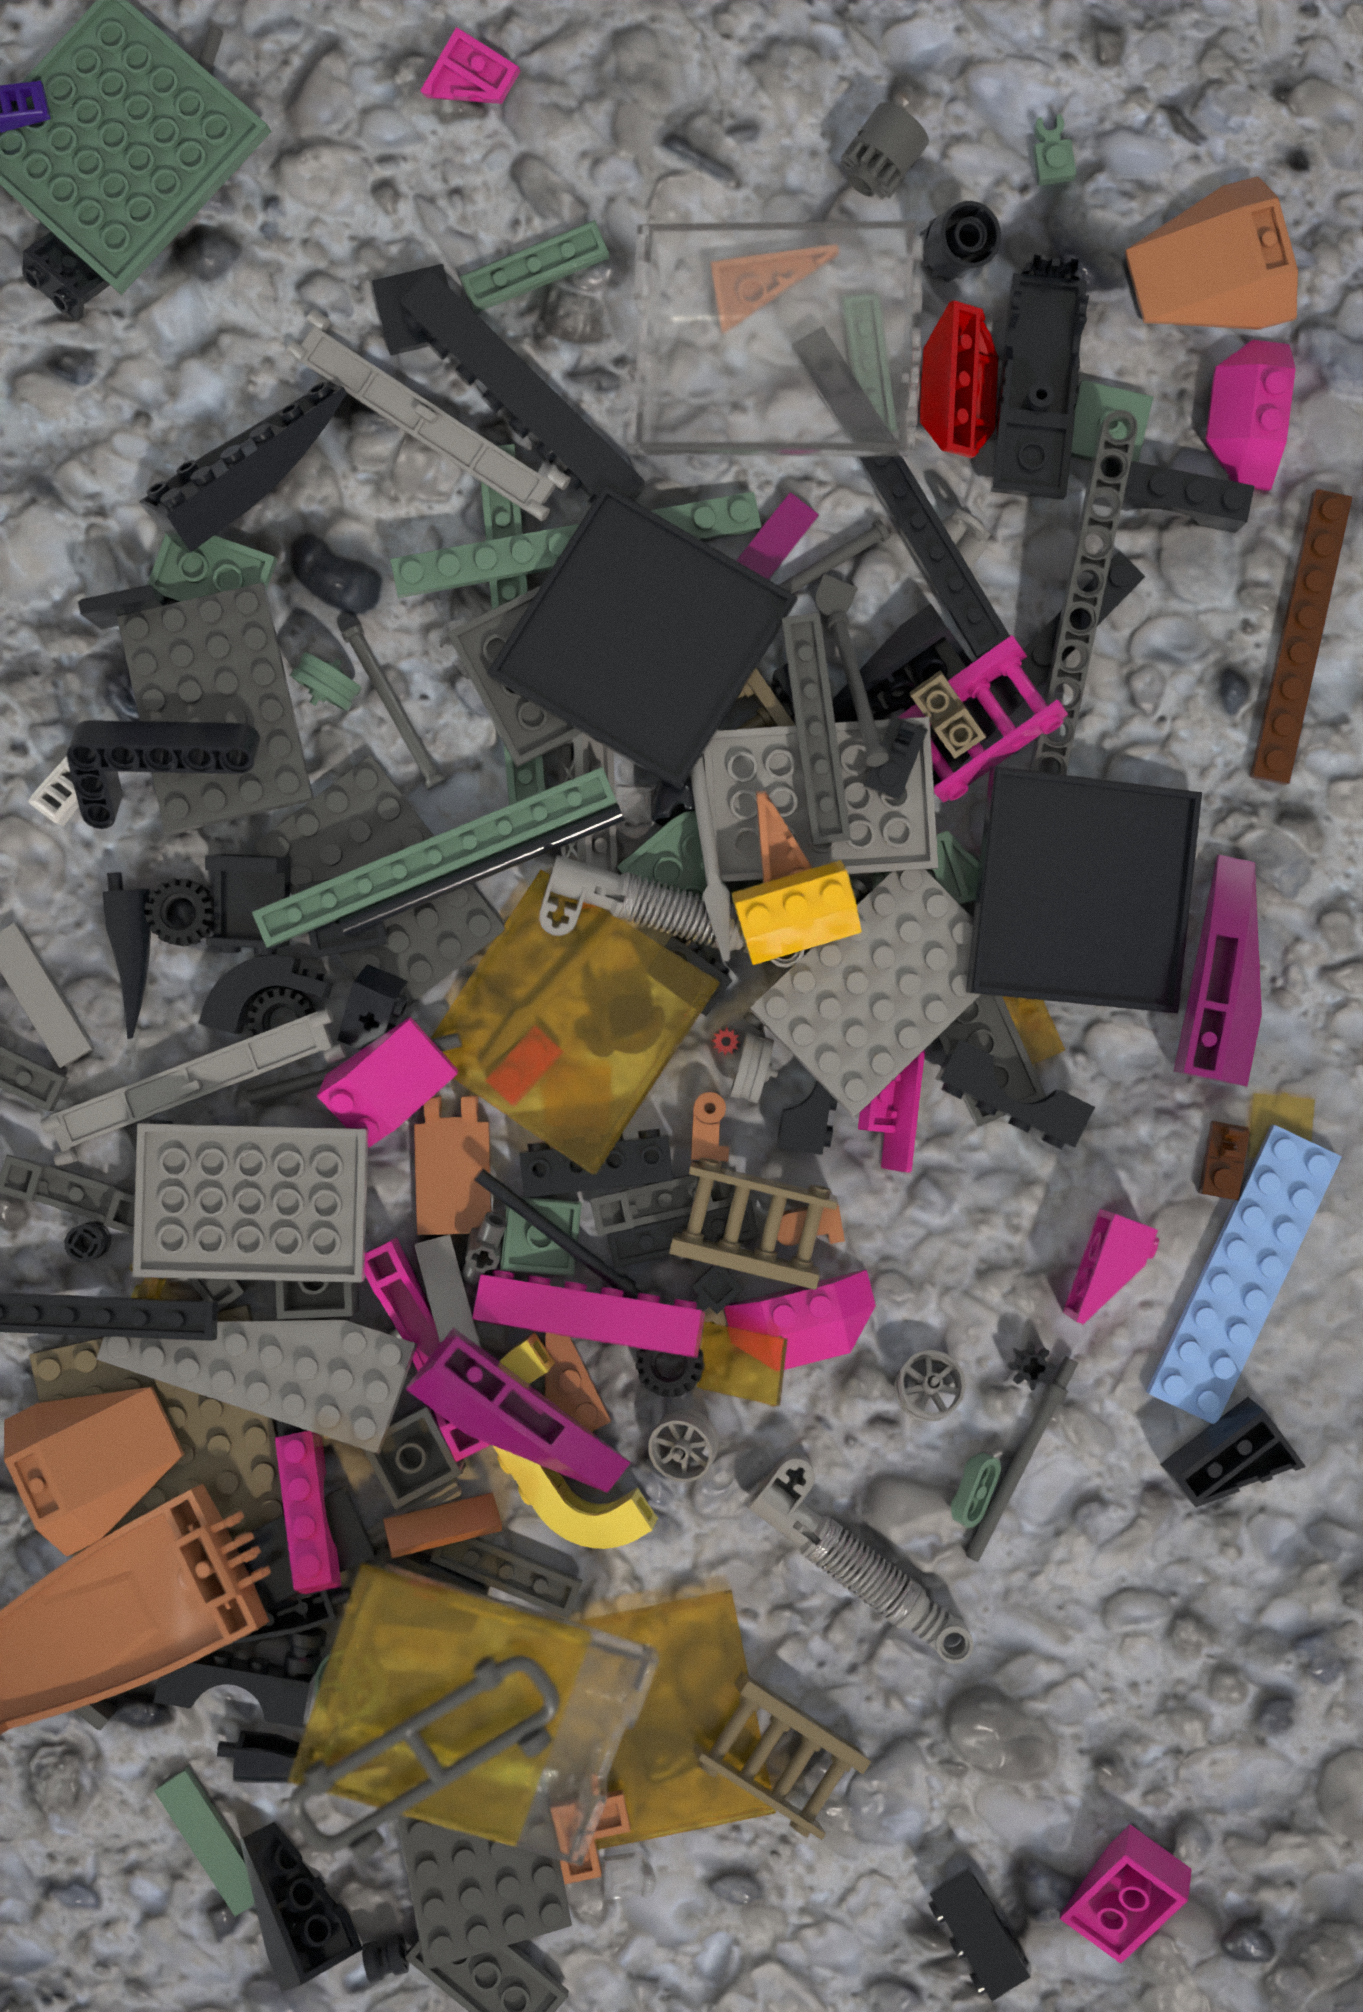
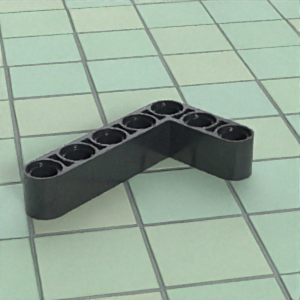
[66,720,260,829]

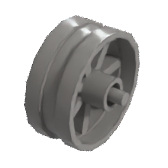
[726,1032,778,1103]
[894,1350,966,1422]
[648,1408,720,1482]

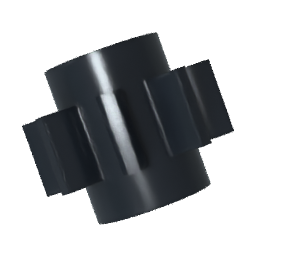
[1007,1342,1056,1391]

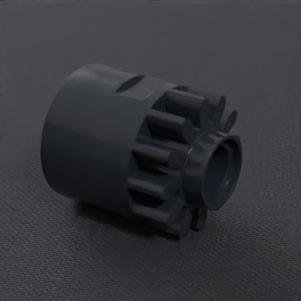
[916,201,1001,282]

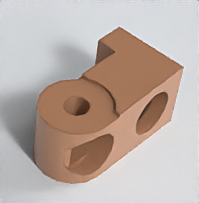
[691,1092,729,1162]
[777,1205,845,1246]

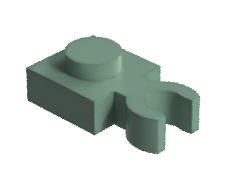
[1033,114,1077,186]

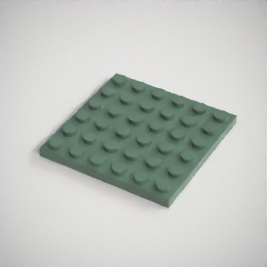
[0,0,271,295]

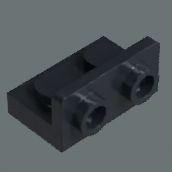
[22,231,110,321]

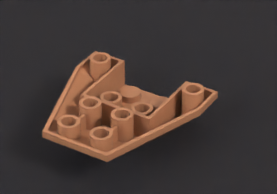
[1124,176,1298,330]
[4,1386,185,1557]

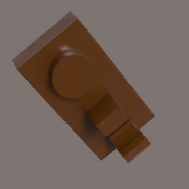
[1198,1120,1250,1200]

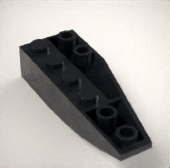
[139,382,347,553]

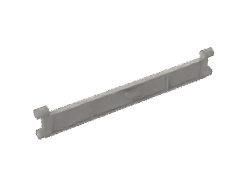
[287,309,571,522]
[40,1008,347,1167]

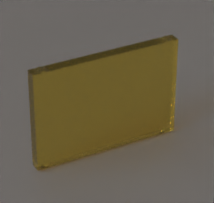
[697,1321,788,1407]

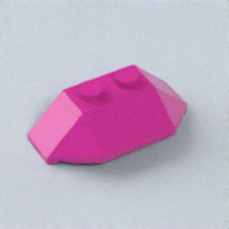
[1205,340,1296,491]
[724,1269,876,1371]

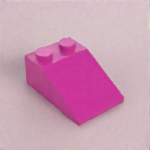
[317,1016,459,1148]
[1063,1208,1159,1325]
[1059,1824,1192,1964]

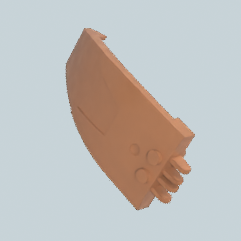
[0,1484,271,1735]

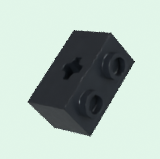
[337,964,409,1051]

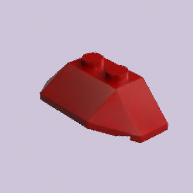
[920,300,998,458]

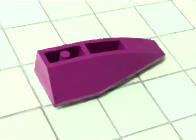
[1173,855,1262,1087]
[406,1327,631,1493]

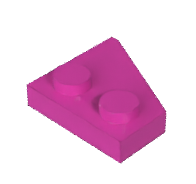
[420,27,521,104]

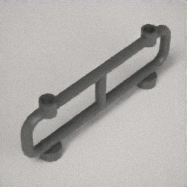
[289,1655,560,1861]

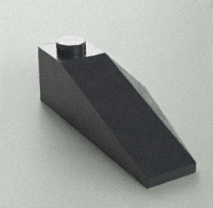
[240,1822,362,1992]

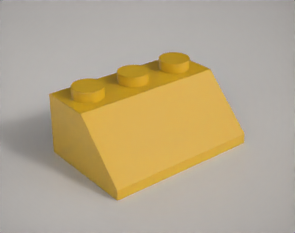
[731,860,862,965]

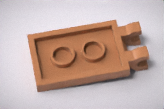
[414,1095,492,1235]

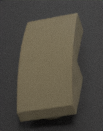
[909,671,986,759]

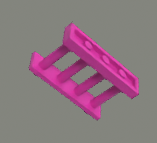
[898,635,1068,802]

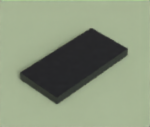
[232,1486,377,1609]

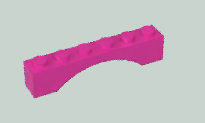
[364,1237,490,1462]

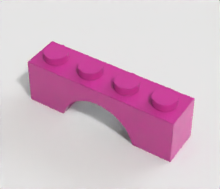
[275,1431,342,1594]

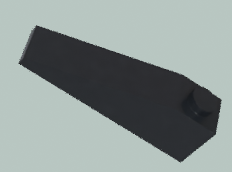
[832,603,973,723]

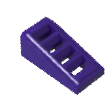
[0,81,51,133]

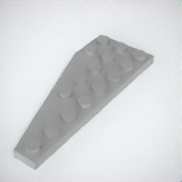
[96,1320,418,1454]

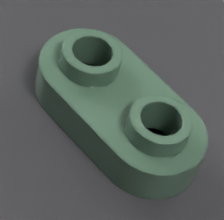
[951,1452,1001,1528]

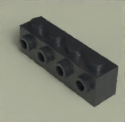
[519,1128,673,1198]

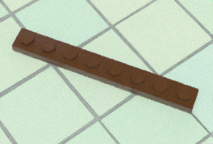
[1250,489,1353,785]

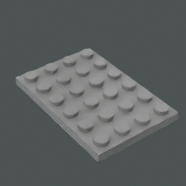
[704,717,938,882]
[749,869,981,1117]
[133,1123,368,1282]

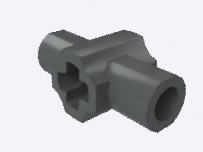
[461,1212,507,1284]

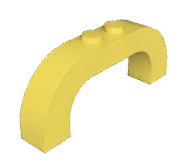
[493,1332,658,1549]

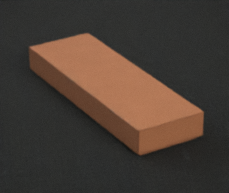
[383,1493,502,1558]

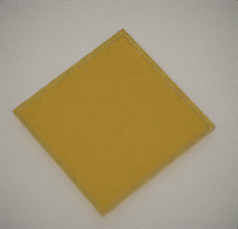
[431,869,720,1175]
[288,1563,591,1847]
[513,1590,776,1850]

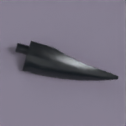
[103,872,151,1039]
[228,1586,354,1645]
[217,1731,386,1783]

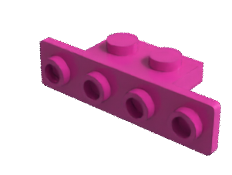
[858,1049,925,1173]

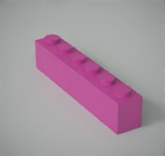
[472,1270,705,1358]

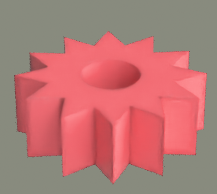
[711,1027,740,1056]

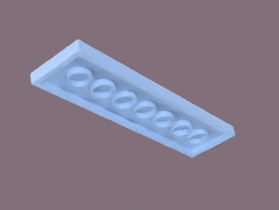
[1146,1124,1342,1424]

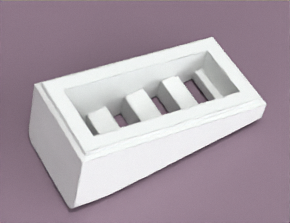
[27,757,79,826]

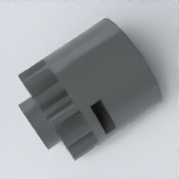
[840,102,929,199]

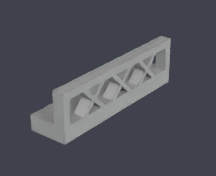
[558,733,618,874]

